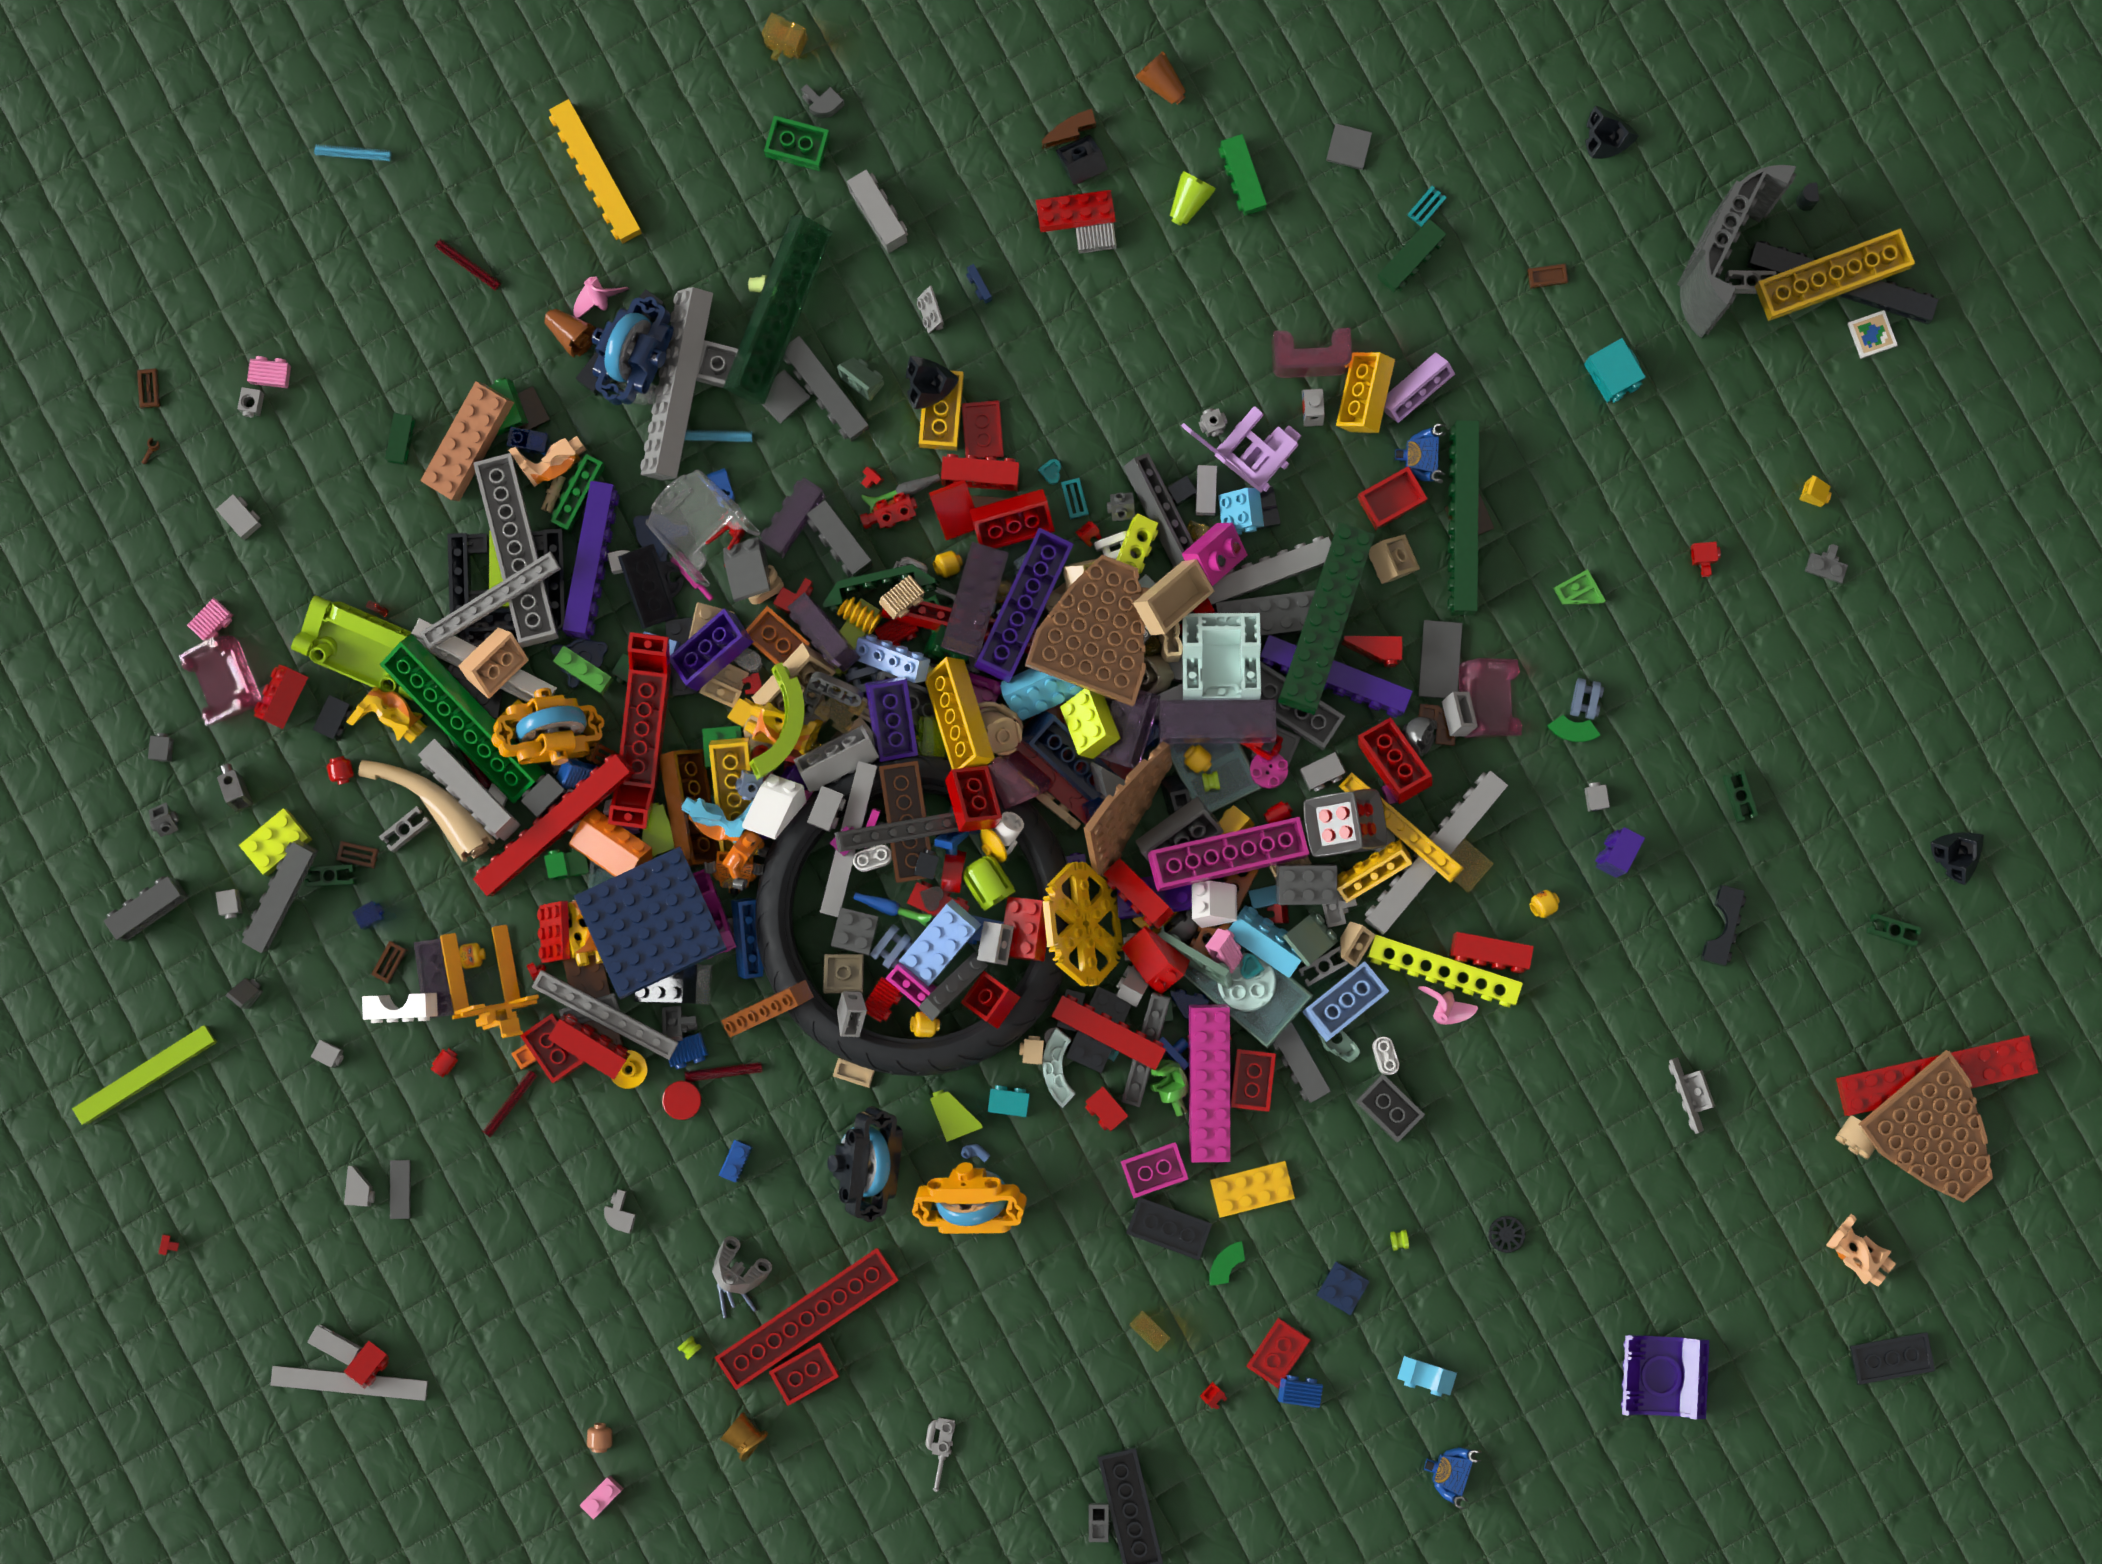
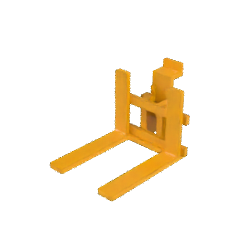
[440,925,539,1038]

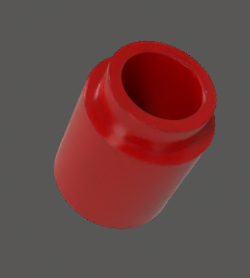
[1263,801,1293,824]
[431,1048,458,1078]

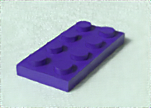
[1117,876,1192,920]

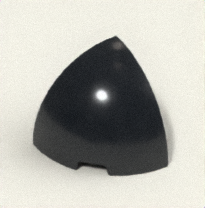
[1585,105,1639,159]
[906,356,959,409]
[1931,832,1984,885]

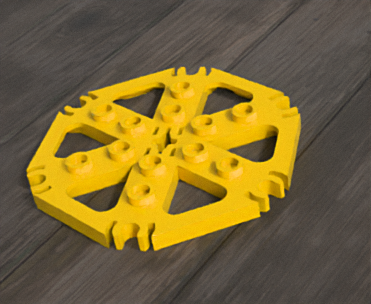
[1043,862,1123,986]

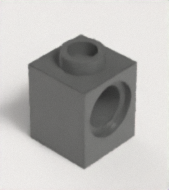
[148,733,174,762]

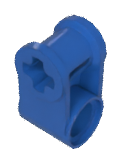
[707,468,735,507]

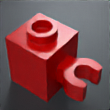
[1690,542,1721,577]

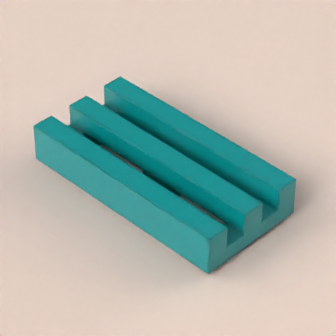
[1407,186,1447,227]
[1061,478,1089,520]

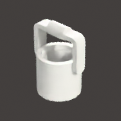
[991,812,1024,855]

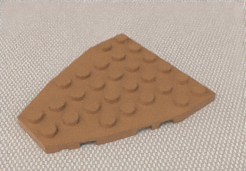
[1025,555,1146,706]
[1084,741,1172,877]
[1858,1050,1993,1203]

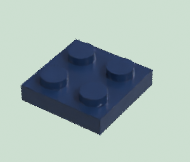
[1316,1262,1370,1315]

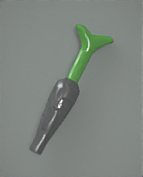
[861,473,941,513]

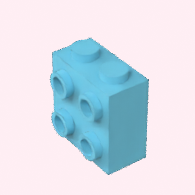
[1218,488,1264,535]

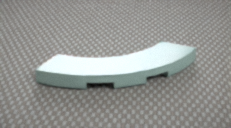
[1043,1027,1075,1108]

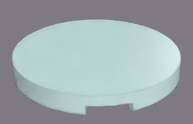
[1218,953,1276,1012]

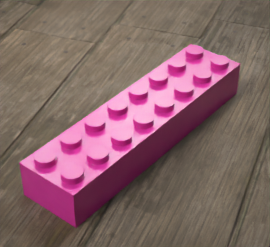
[1148,817,1309,892]
[1189,1004,1230,1163]

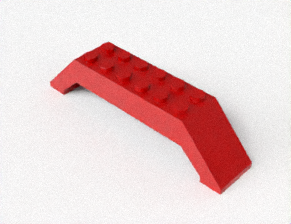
[608,632,671,829]

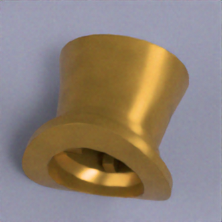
[720,1412,768,1462]

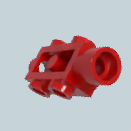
[860,493,918,529]

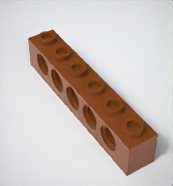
[1189,869,1259,960]
[721,980,814,1037]

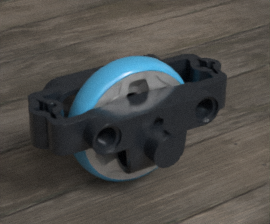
[827,1106,903,1222]

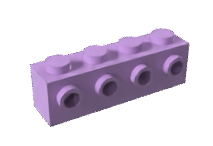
[1384,352,1455,423]

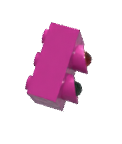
[1182,523,1247,586]

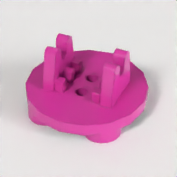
[1250,750,1288,789]

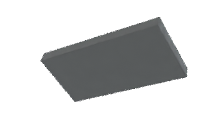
[1418,620,1462,699]

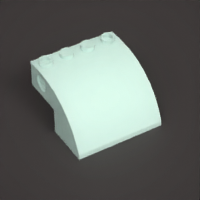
[1182,613,1261,703]

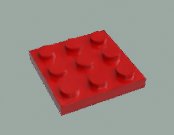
[537,901,570,963]

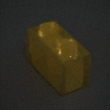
[1129,1310,1171,1352]

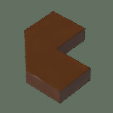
[1418,704,1455,746]

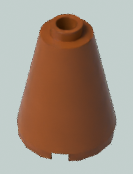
[1135,51,1186,104]
[545,309,597,358]

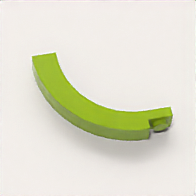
[749,662,804,780]

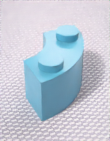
[1397,1356,1457,1397]

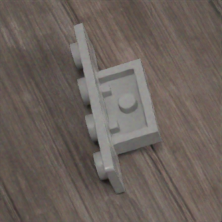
[1669,1057,1715,1134]

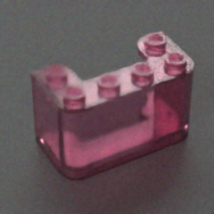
[1271,328,1352,378]

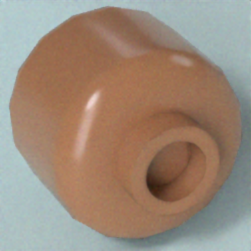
[587,1423,612,1453]

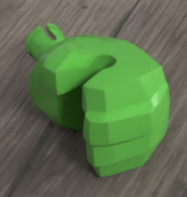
[1150,1059,1189,1116]

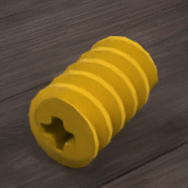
[837,597,881,635]

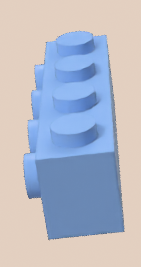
[854,634,930,683]

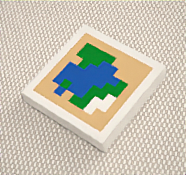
[1848,310,1897,359]

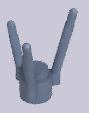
[716,1284,756,1319]

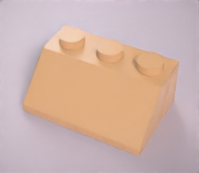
[458,628,529,698]

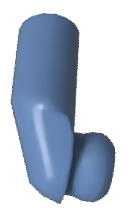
[961,1144,990,1162]

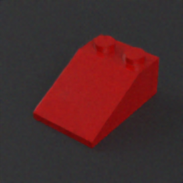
[1341,636,1402,668]
[1122,926,1190,994]

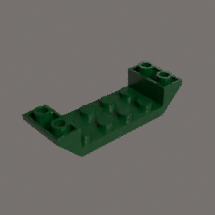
[823,564,941,613]

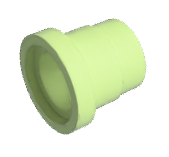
[748,275,769,294]

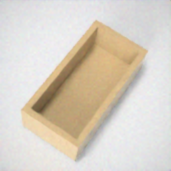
[1133,559,1215,635]

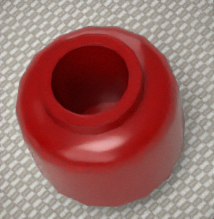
[326,756,354,785]

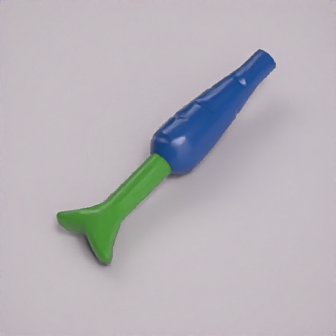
[854,892,933,927]

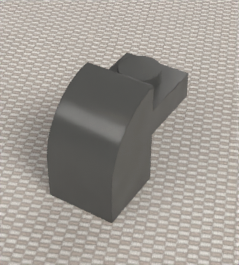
[801,84,844,118]
[1089,1503,1109,1542]

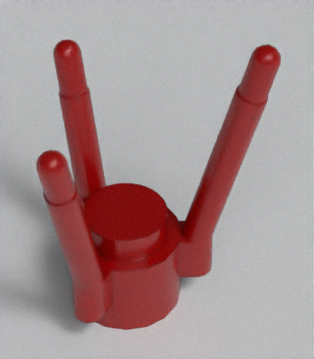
[705,519,748,567]

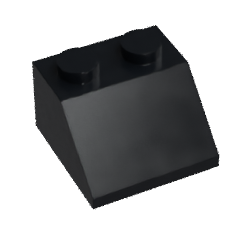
[1056,134,1108,185]

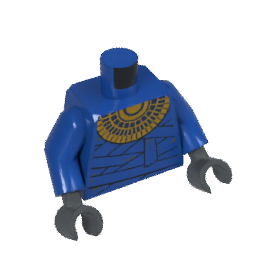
[1395,424,1446,483]
[1424,1447,1482,1509]

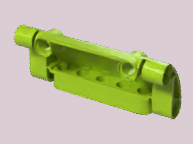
[291,595,436,702]

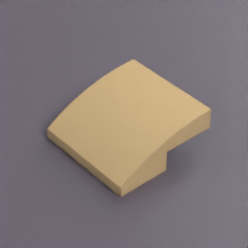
[699,663,749,708]

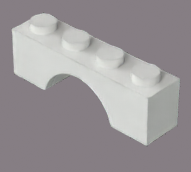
[362,993,438,1023]

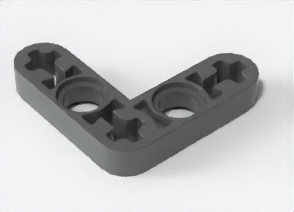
[803,672,864,718]

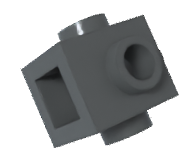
[1107,492,1135,521]
[149,802,179,837]

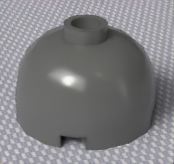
[1402,716,1438,756]
[1164,909,1199,942]

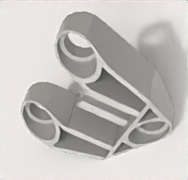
[712,1236,772,1294]

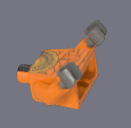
[722,829,770,890]
[704,851,765,895]

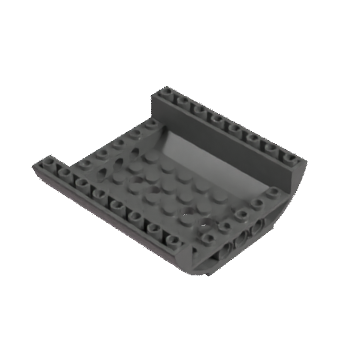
[1677,165,1796,338]

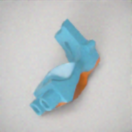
[681,797,753,843]

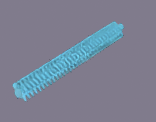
[314,144,392,161]
[684,430,752,442]

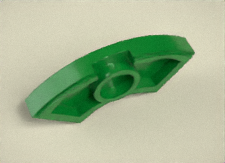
[1547,715,1600,742]
[1209,1241,1245,1286]

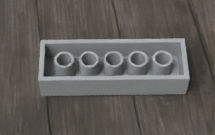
[418,739,521,841]

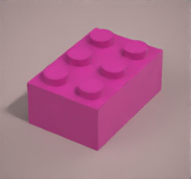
[1120,1142,1188,1198]

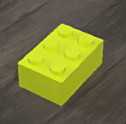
[1060,688,1121,759]
[239,808,312,876]

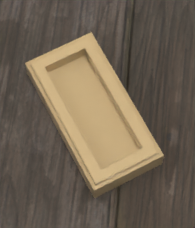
[833,1058,875,1088]

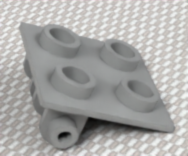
[917,286,944,334]

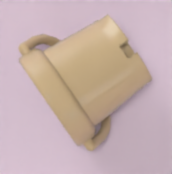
[978,701,1023,755]

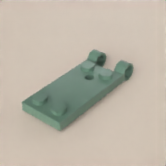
[1149,925,1234,990]

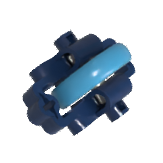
[592,297,674,405]

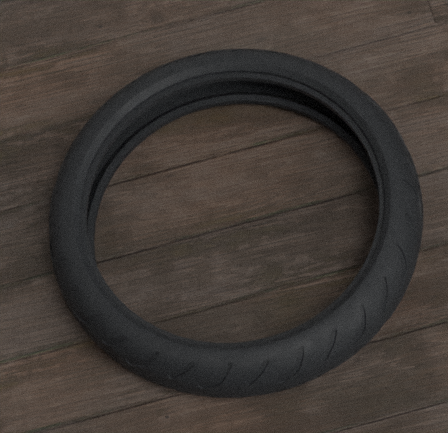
[755,755,1072,1076]

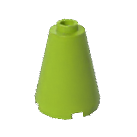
[1170,171,1216,226]

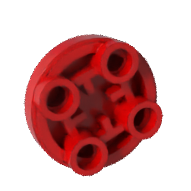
[662,1081,702,1120]

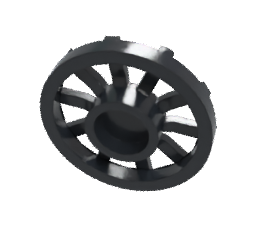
[1488,1216,1525,1253]

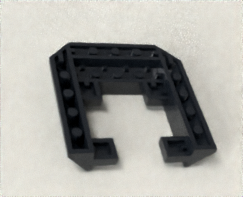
[447,529,565,647]

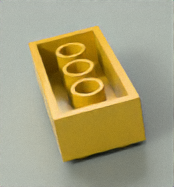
[1336,352,1395,433]
[919,371,964,451]

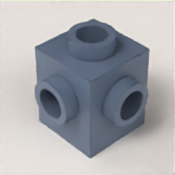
[735,770,763,801]

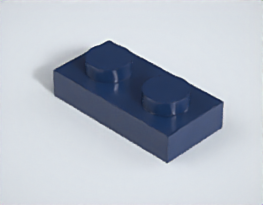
[966,264,992,304]

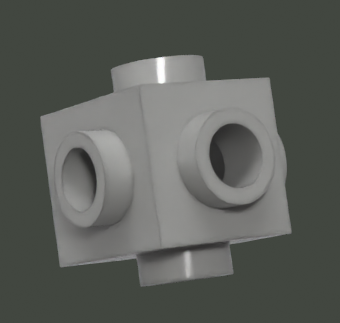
[1199,408,1227,437]

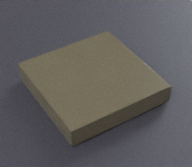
[823,954,864,993]

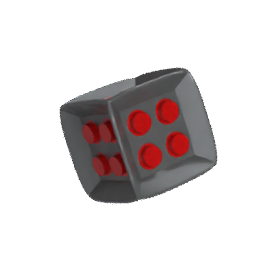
[1304,789,1387,858]

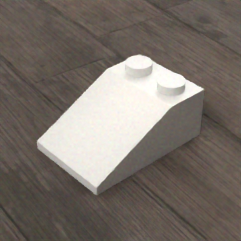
[742,774,806,839]

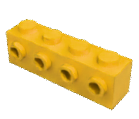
[1337,839,1412,903]

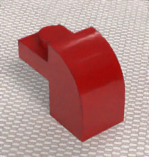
[773,578,814,614]
[941,850,967,893]

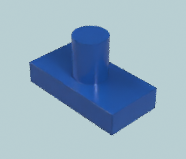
[934,831,969,855]
[1159,1037,1189,1071]

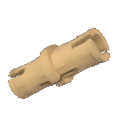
[541,476,566,514]

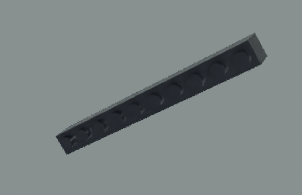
[1747,241,1939,325]

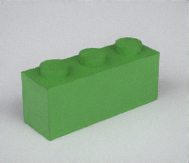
[553,646,614,695]

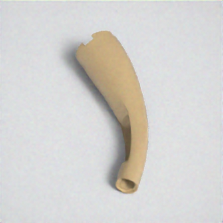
[358,760,495,862]

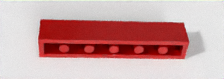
[1052,994,1166,1070]

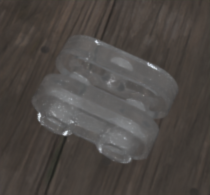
[732,648,763,673]

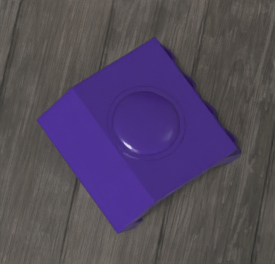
[1621,1335,1709,1419]

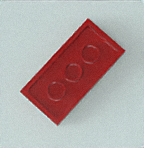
[1036,190,1116,232]

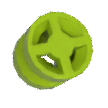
[1202,771,1220,792]
[1390,1230,1409,1251]
[677,1336,702,1360]

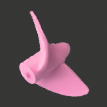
[573,276,629,318]
[1418,986,1478,1025]

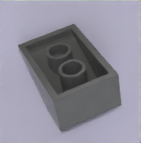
[723,537,770,602]

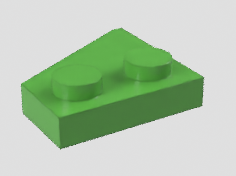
[1553,569,1605,605]

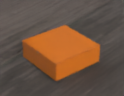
[511,1044,537,1070]

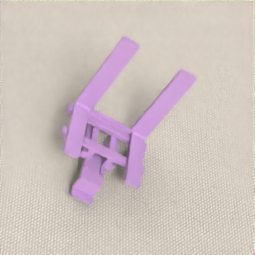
[1181,406,1301,492]

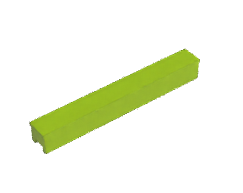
[72,1025,217,1125]

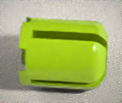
[962,855,1016,911]

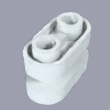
[1094,531,1136,560]
[853,845,892,872]
[1372,1037,1399,1075]

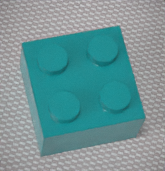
[988,1085,1030,1117]

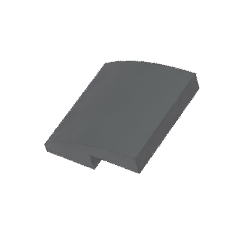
[755,369,810,424]

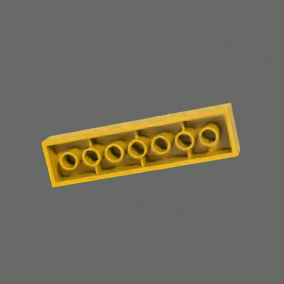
[1754,228,1915,321]

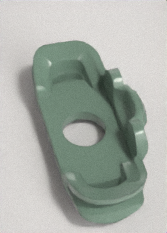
[1315,1028,1360,1063]

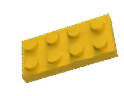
[1210,1161,1295,1218]

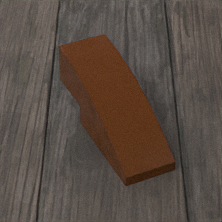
[1042,109,1096,149]

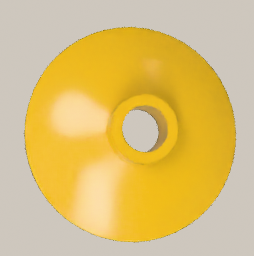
[980,829,1007,863]
[611,1050,648,1089]

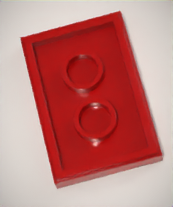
[962,400,1004,459]
[929,479,975,541]
[1246,1318,1311,1389]

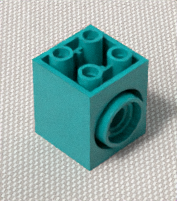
[1584,338,1645,403]

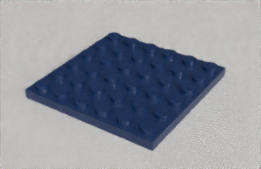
[574,847,727,999]

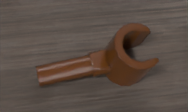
[141,438,160,464]

